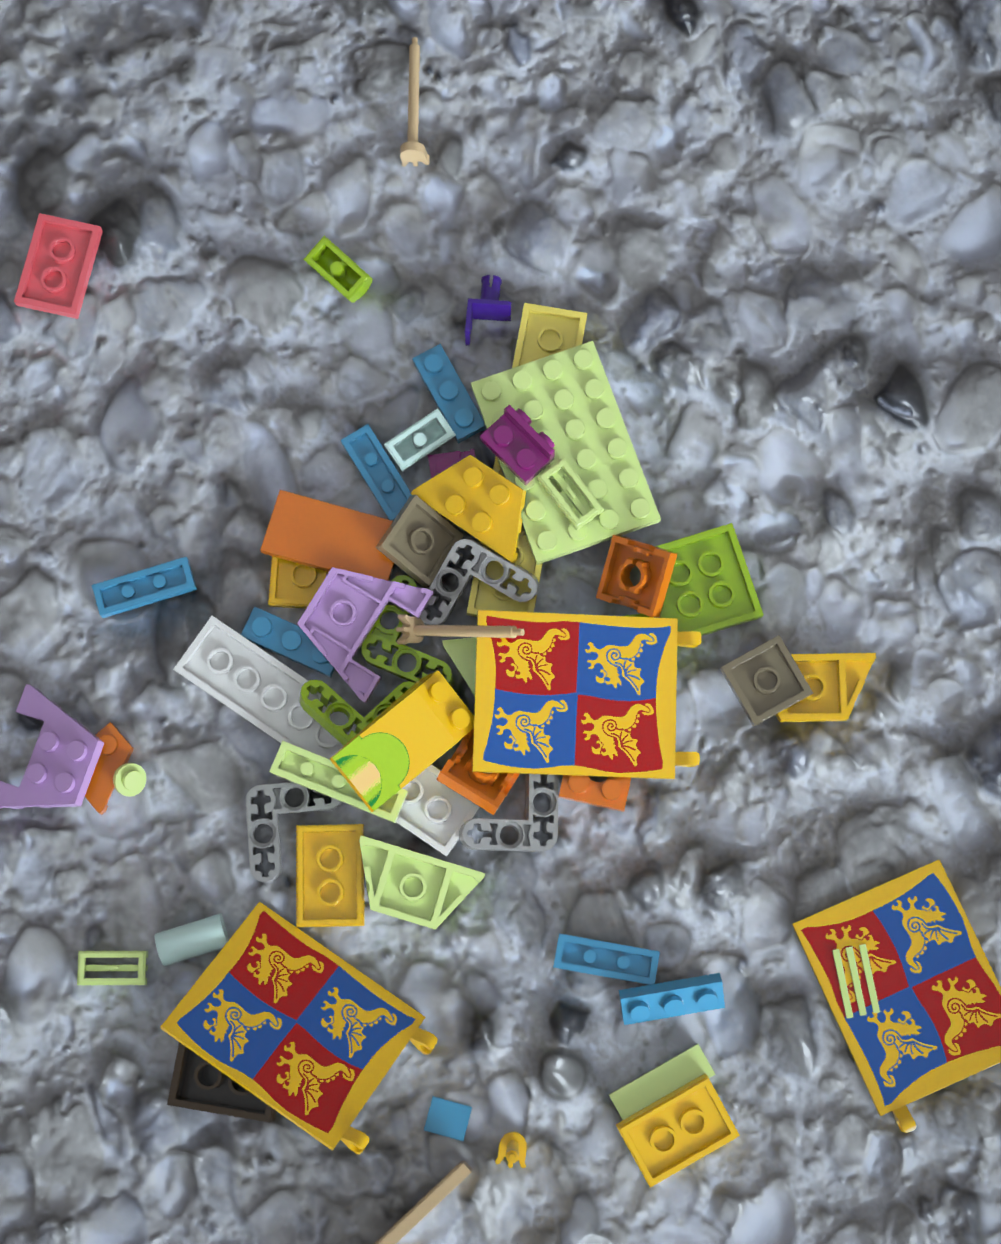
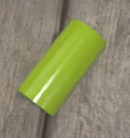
[303,235,373,303]

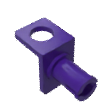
[465,275,511,346]

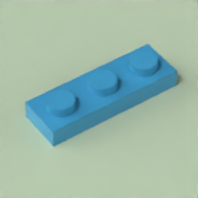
[412,344,486,443]
[340,424,412,521]
[92,557,197,618]
[241,606,335,678]
[553,933,660,985]
[619,973,725,1025]

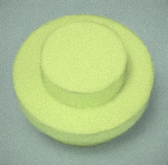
[113,763,146,797]

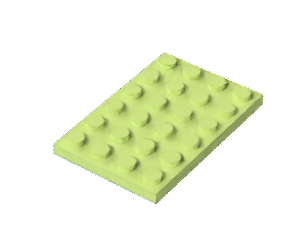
[471,341,661,565]

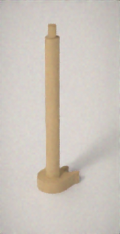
[400,37,429,167]
[396,615,525,645]

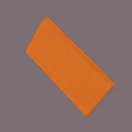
[260,490,395,581]

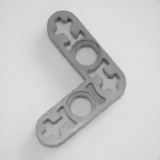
[420,539,539,625]
[459,774,559,852]
[246,782,342,883]

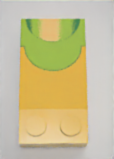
[330,670,474,812]

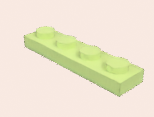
[269,741,408,823]

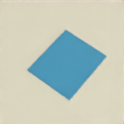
[424,1096,472,1141]

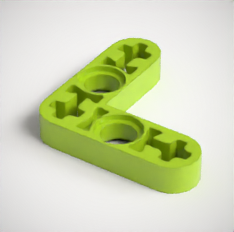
[361,575,452,684]
[299,679,415,746]

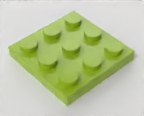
[642,523,764,636]

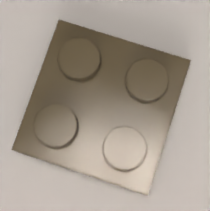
[375,495,464,588]
[720,635,813,727]

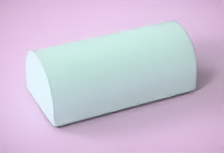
[384,408,456,472]
[154,913,229,966]

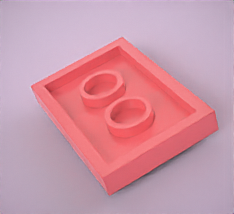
[14,213,103,319]

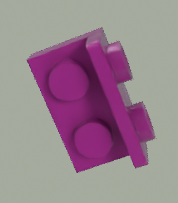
[480,405,555,486]

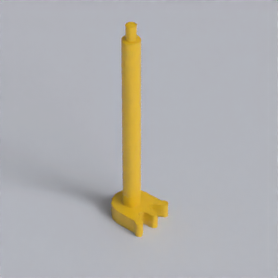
[495,1131,527,1168]

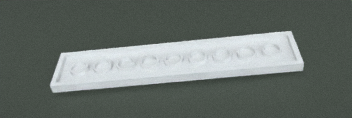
[173,616,481,857]

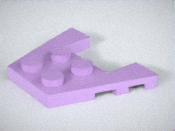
[297,567,434,703]
[0,684,104,809]

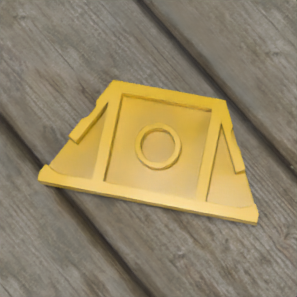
[411,455,526,563]
[776,653,876,722]

